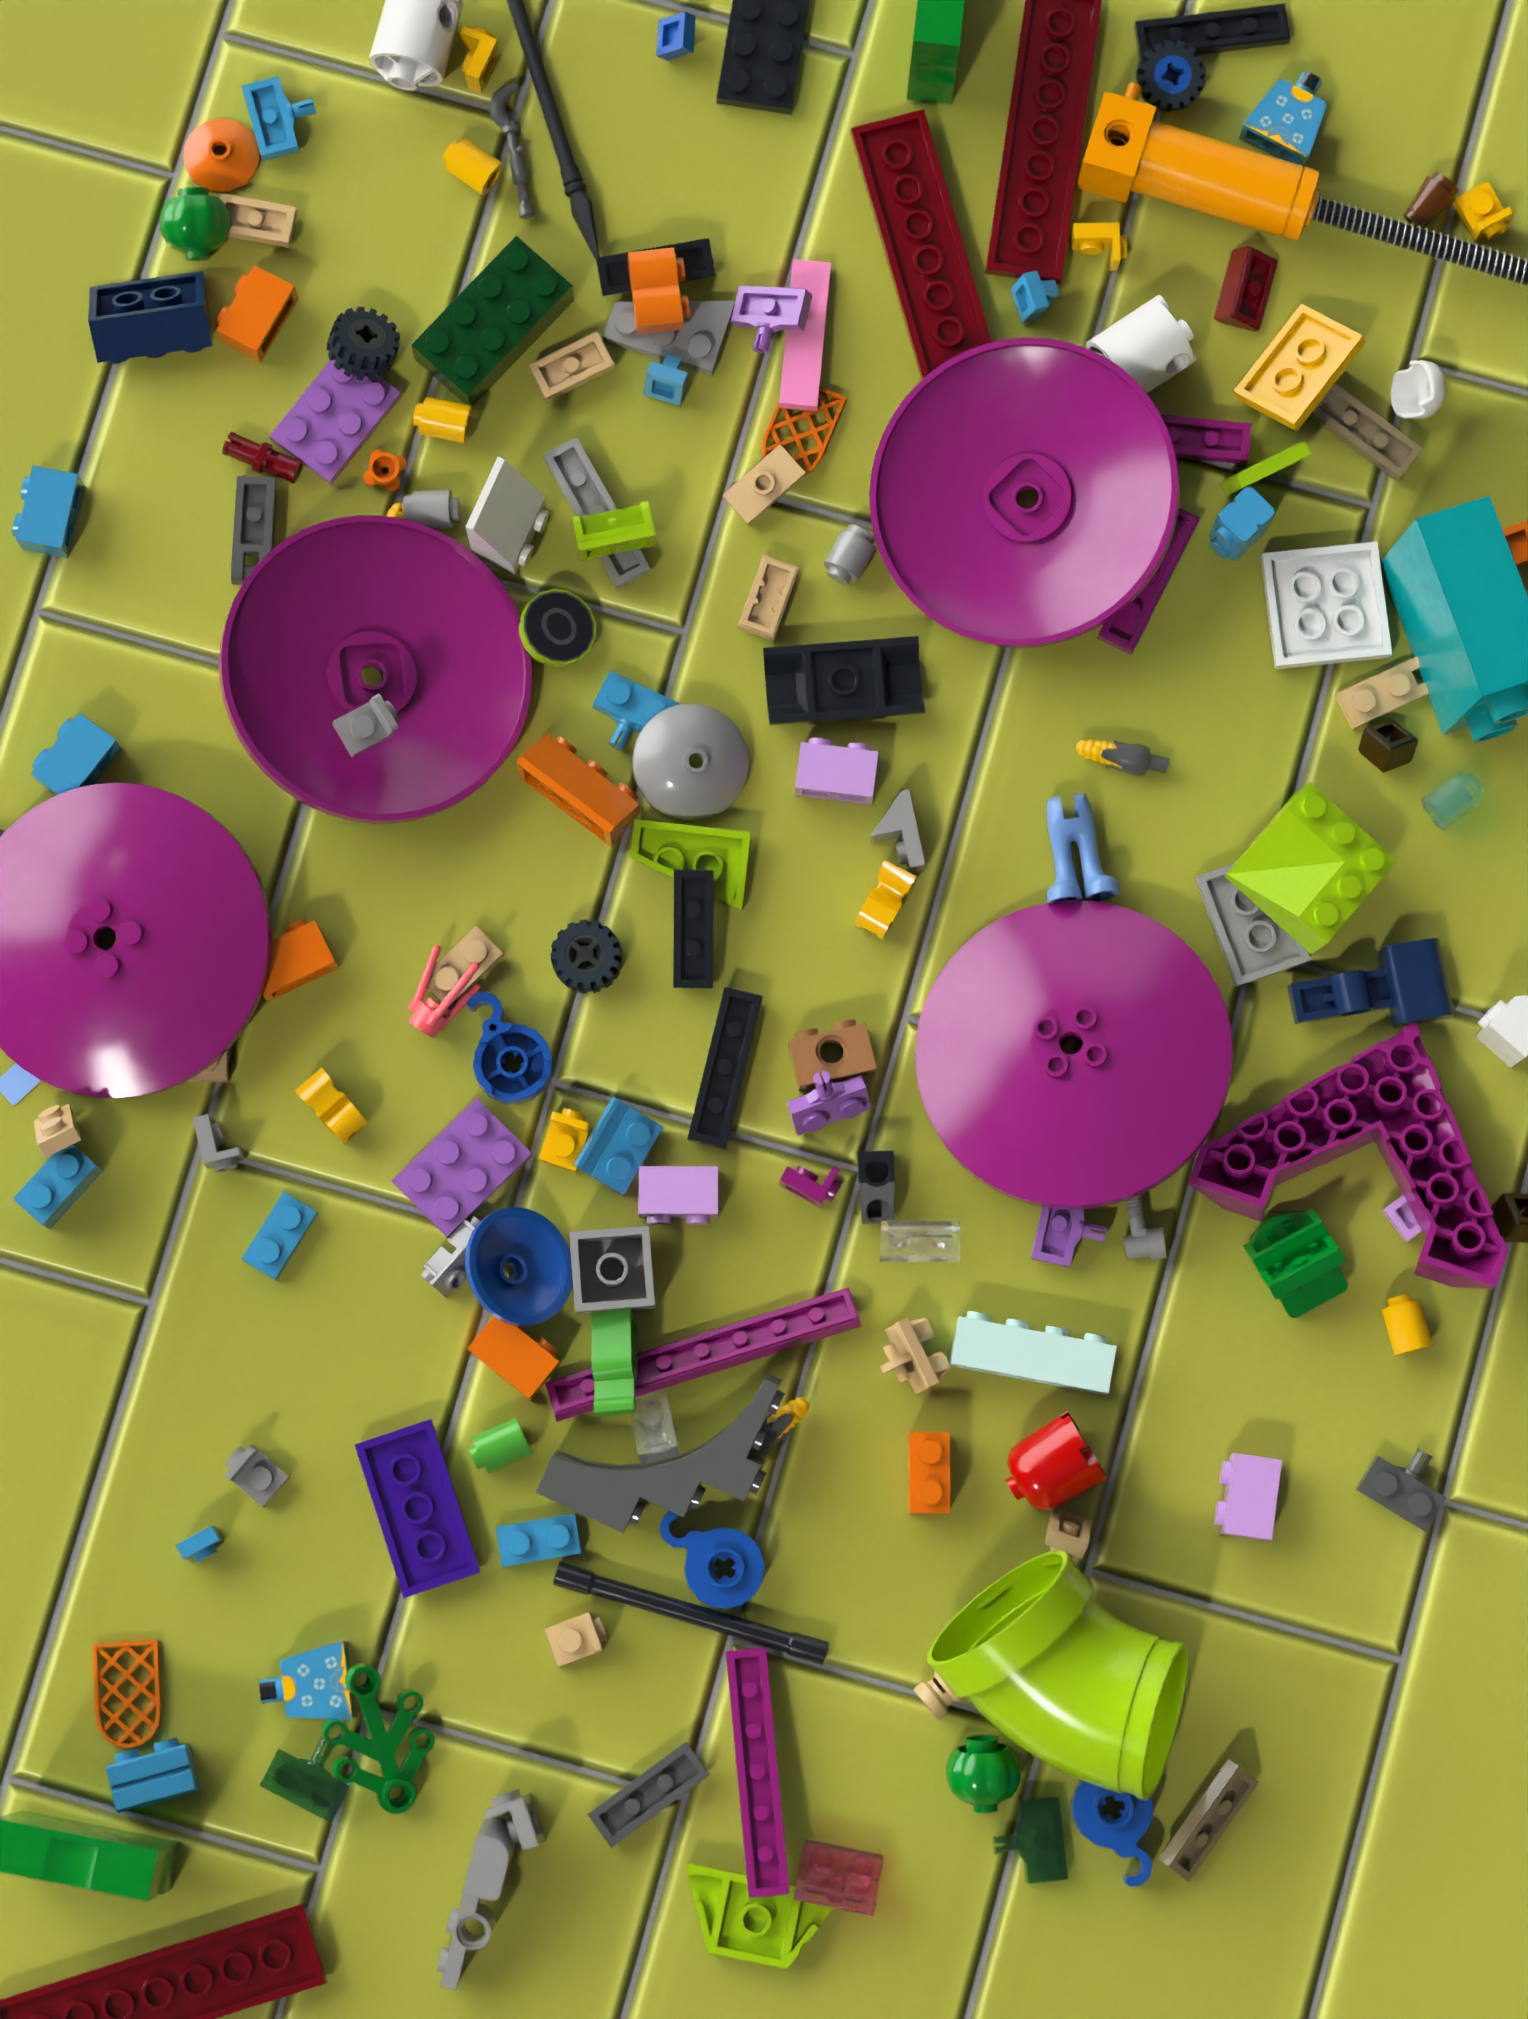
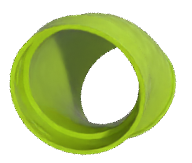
[927,1550,1189,1800]

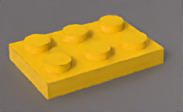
[1233,303,1365,432]

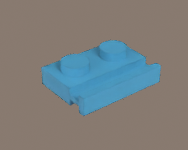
[573,1097,663,1195]

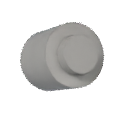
[403,490,461,529]
[824,524,876,585]

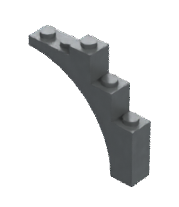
[536,1373,785,1533]

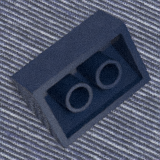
[88,271,212,364]

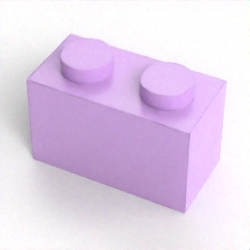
[795,738,879,805]
[638,1166,718,1225]
[1214,1453,1282,1541]

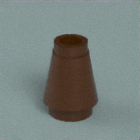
[1403,172,1459,228]

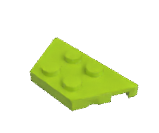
[686,1862,840,1969]

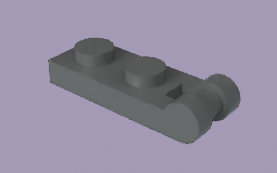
[231,476,277,585]

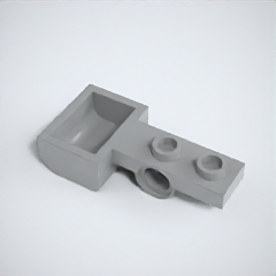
[436,1815,516,1990]

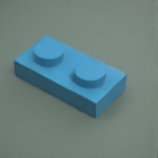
[241,1192,319,1281]
[496,1513,582,1567]

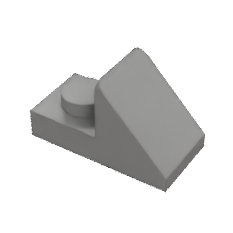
[870,789,925,874]

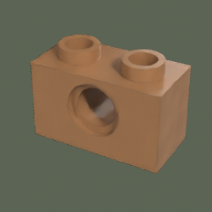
[788,1019,877,1091]

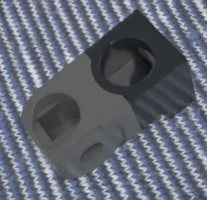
[856,1150,895,1224]

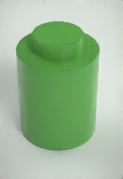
[468,1417,532,1474]

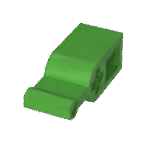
[591,1309,638,1417]

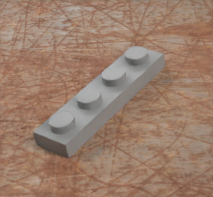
[543,437,651,590]

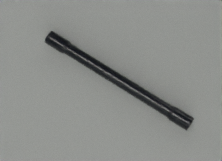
[553,1562,829,1665]

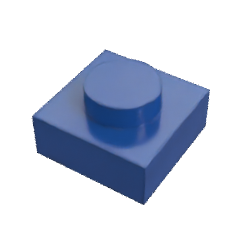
[656,11,696,61]

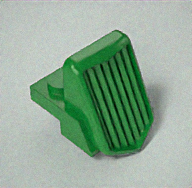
[1243,1208,1348,1318]

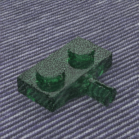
[259,1738,351,1823]
[993,1797,1068,1884]

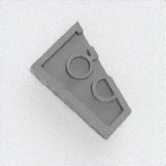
[603,301,735,375]

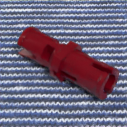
[222,431,303,484]

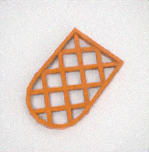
[761,386,847,477]
[93,1640,162,1748]

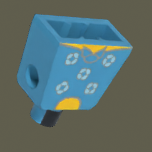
[1239,71,1327,168]
[259,1641,356,1720]

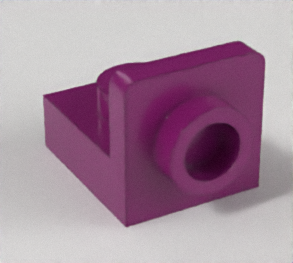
[779,1166,843,1208]

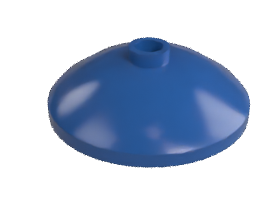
[465,1207,573,1326]

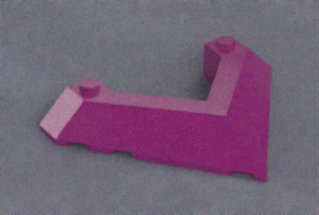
[1188,1021,1508,1289]

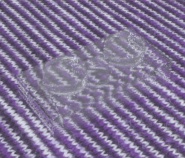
[880,1221,961,1262]
[631,1388,680,1464]

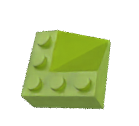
[1224,781,1397,955]

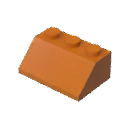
[516,734,641,848]

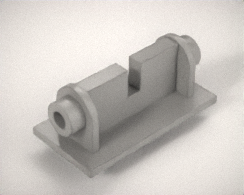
[421,1216,480,1298]

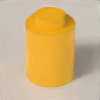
[443,138,504,196]
[413,397,472,444]
[1381,1293,1433,1356]

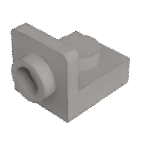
[332,694,399,758]
[192,1114,246,1172]
[224,1444,290,1508]

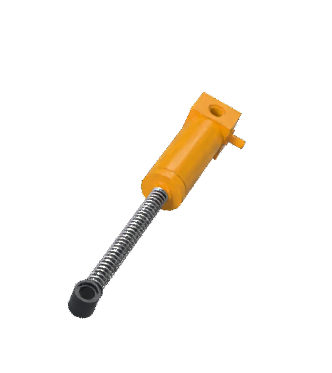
[1076,82,1528,289]

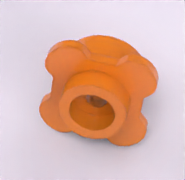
[363,450,407,492]

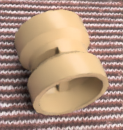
[913,1671,966,1721]

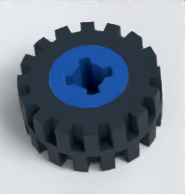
[1135,40,1206,112]

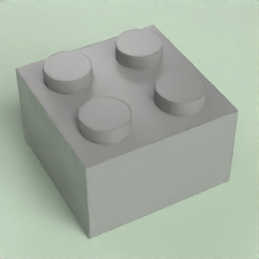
[569,1226,656,1315]

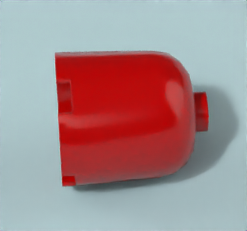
[1006,1411,1108,1511]

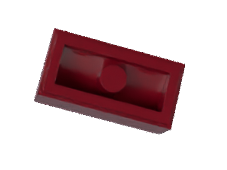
[1214,245,1278,332]

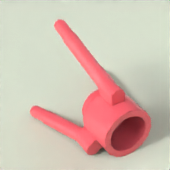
[407,945,482,1038]

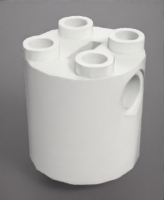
[369,0,464,91]
[1086,295,1196,394]

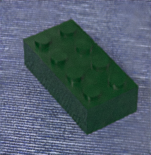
[411,236,574,407]

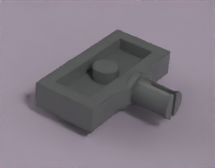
[1356,1448,1446,1532]

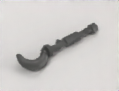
[489,84,535,219]

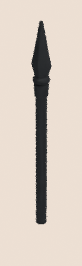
[507,0,600,260]

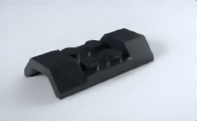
[763,636,925,726]

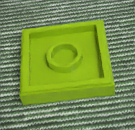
[1221,442,1312,496]

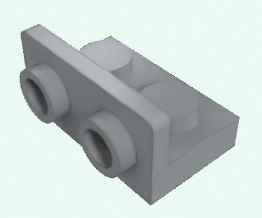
[485,1789,546,1850]

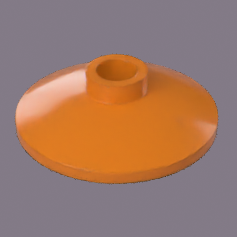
[184,119,260,193]

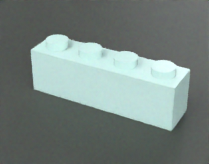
[949,1311,1117,1395]

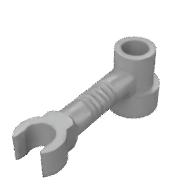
[1123,1195,1167,1260]

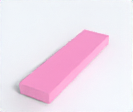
[779,259,831,411]

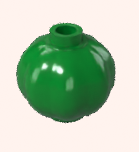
[160,187,231,261]
[946,1734,1021,1813]

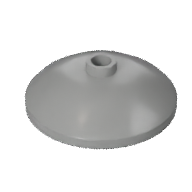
[632,703,749,821]

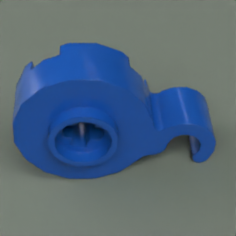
[467,992,553,1105]
[660,1511,765,1609]
[1070,1780,1154,1886]

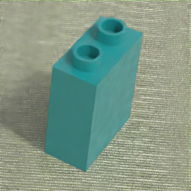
[1380,496,1528,743]

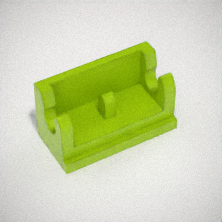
[571,501,656,561]

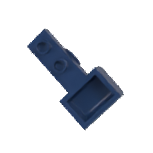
[1287,938,1454,1028]

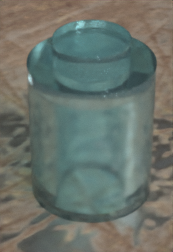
[1421,771,1484,830]

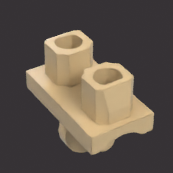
[880,1317,951,1395]

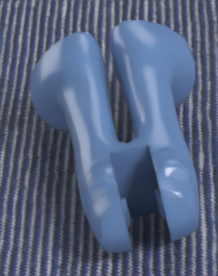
[1046,793,1121,904]

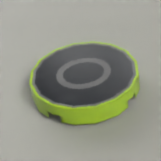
[519,589,596,667]

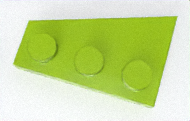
[630,819,751,910]

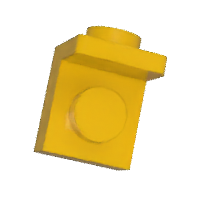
[460,26,500,94]
[1453,181,1514,242]
[1070,223,1127,271]
[538,1108,591,1173]

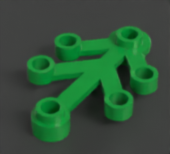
[321,1663,435,1814]

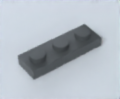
[587,1742,710,1848]

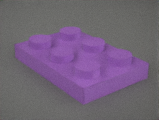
[269,360,402,485]
[392,1098,532,1238]

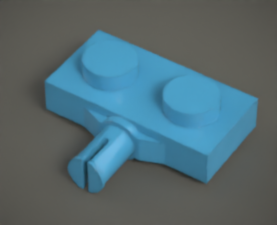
[242,76,317,161]
[593,671,680,751]

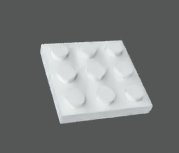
[1260,542,1392,669]

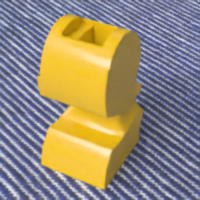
[855,860,917,940]
[295,1067,369,1145]

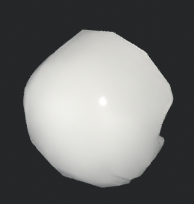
[1390,360,1446,419]

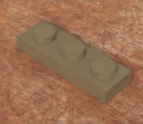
[1310,383,1424,482]
[1158,1759,1259,1882]

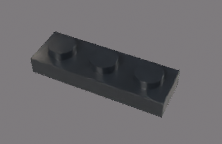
[595,238,716,296]
[673,870,714,988]

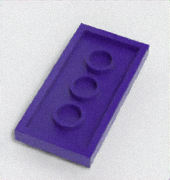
[355,1419,481,1598]

